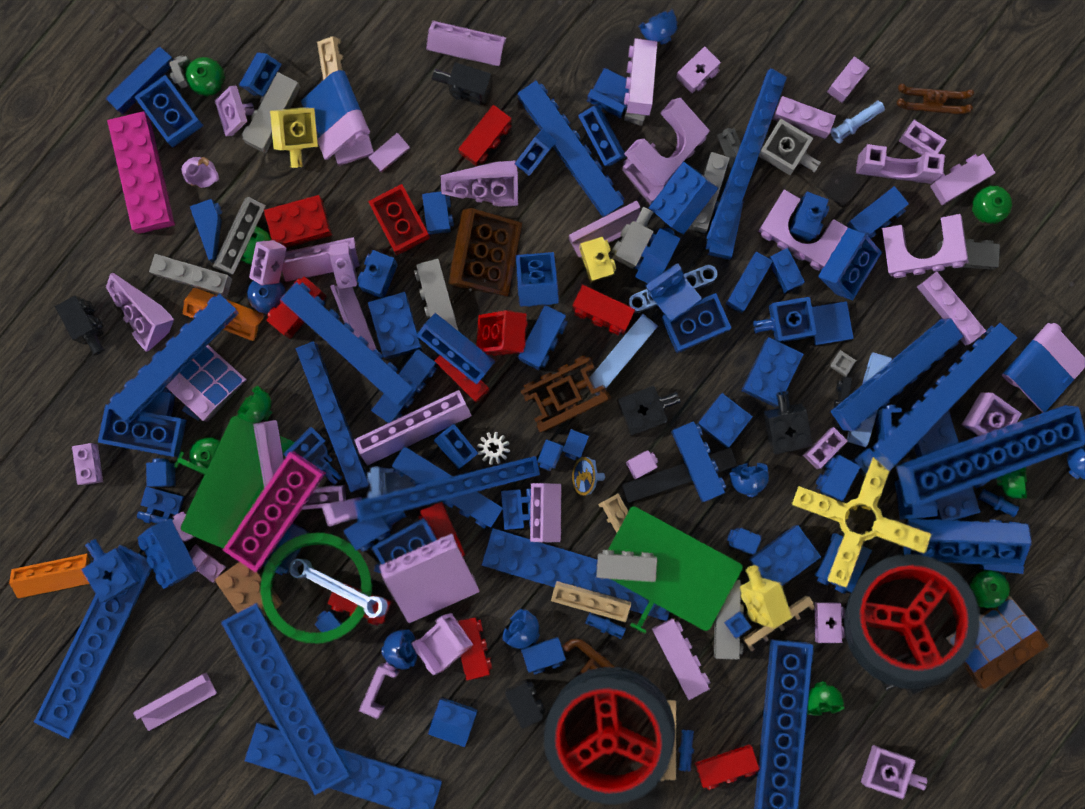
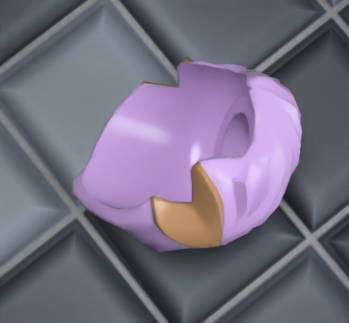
[181,157,219,188]

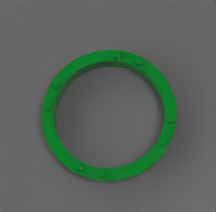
[260,533,372,644]

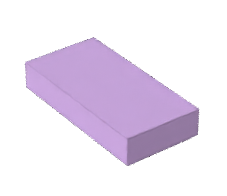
[369,133,410,173]

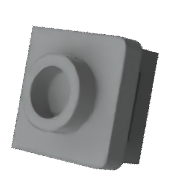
[169,56,191,88]

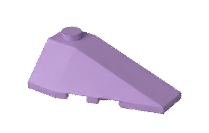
[441,161,518,207]
[106,273,174,352]

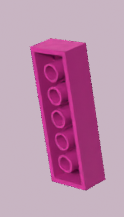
[107,111,175,234]
[223,451,326,572]

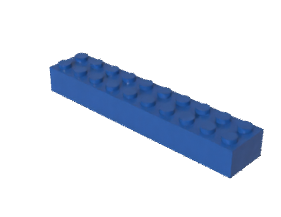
[897,405,1085,506]
[754,639,813,809]

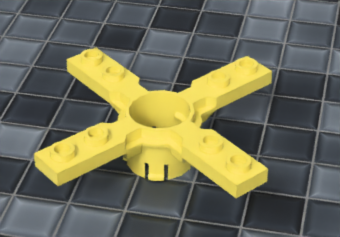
[792,457,931,588]

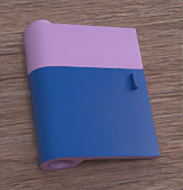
[301,70,370,160]
[1002,323,1085,413]

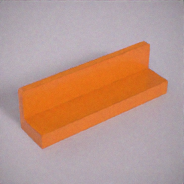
[183,288,264,341]
[9,554,90,598]

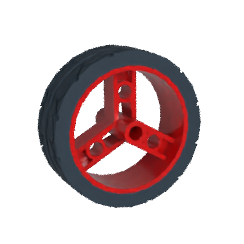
[844,554,980,689]
[544,667,675,804]

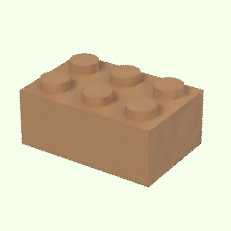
[215,562,283,616]

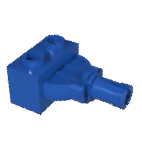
[283,427,342,485]

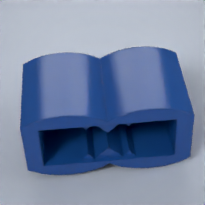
[537,440,564,471]

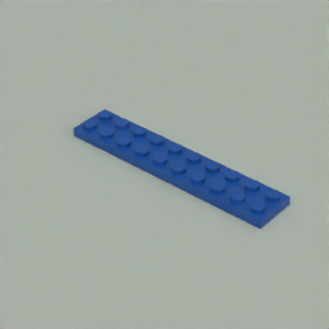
[482,528,670,621]
[34,545,152,739]
[221,603,350,795]
[245,723,442,809]

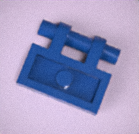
[137,487,184,524]
[501,489,531,530]

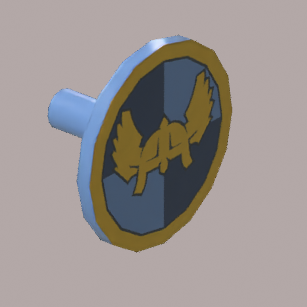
[572,457,605,495]

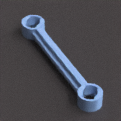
[289,559,387,617]

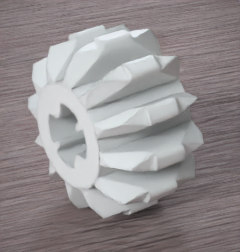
[477,432,510,465]

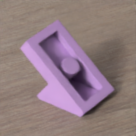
[189,544,226,583]

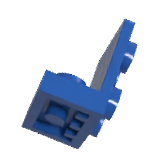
[587,68,629,118]
[646,263,702,322]

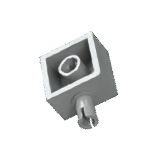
[759,119,821,175]
[611,207,654,269]

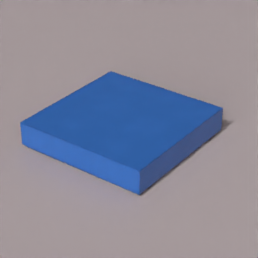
[812,301,854,346]

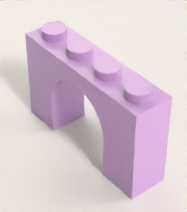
[624,98,710,186]
[856,144,945,184]
[758,190,848,271]
[882,214,969,278]

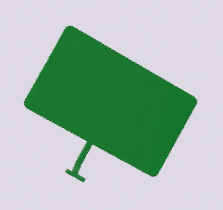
[174,416,294,549]
[608,507,742,633]

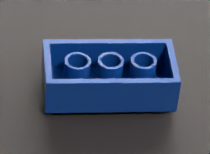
[98,405,187,458]

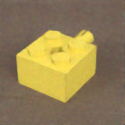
[270,108,318,168]
[579,237,616,283]
[740,566,792,629]

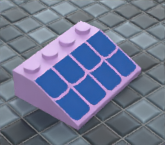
[166,345,246,422]

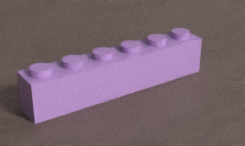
[354,390,471,466]

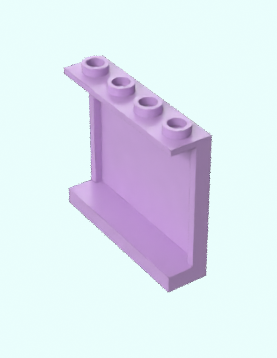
[380,534,480,623]

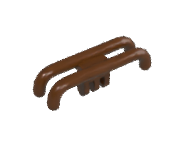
[897,83,974,114]
[562,639,624,697]

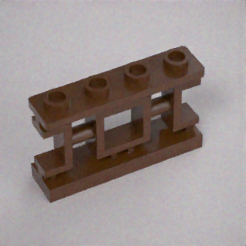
[521,355,611,433]

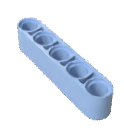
[628,265,717,313]
[586,314,658,396]
[847,352,892,447]

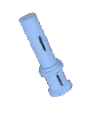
[830,101,885,143]

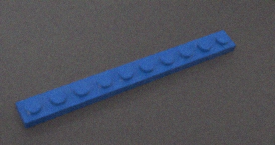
[706,69,787,247]
[354,456,540,521]

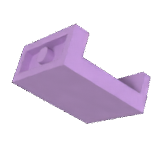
[623,143,674,205]
[412,613,473,675]
[359,662,400,719]

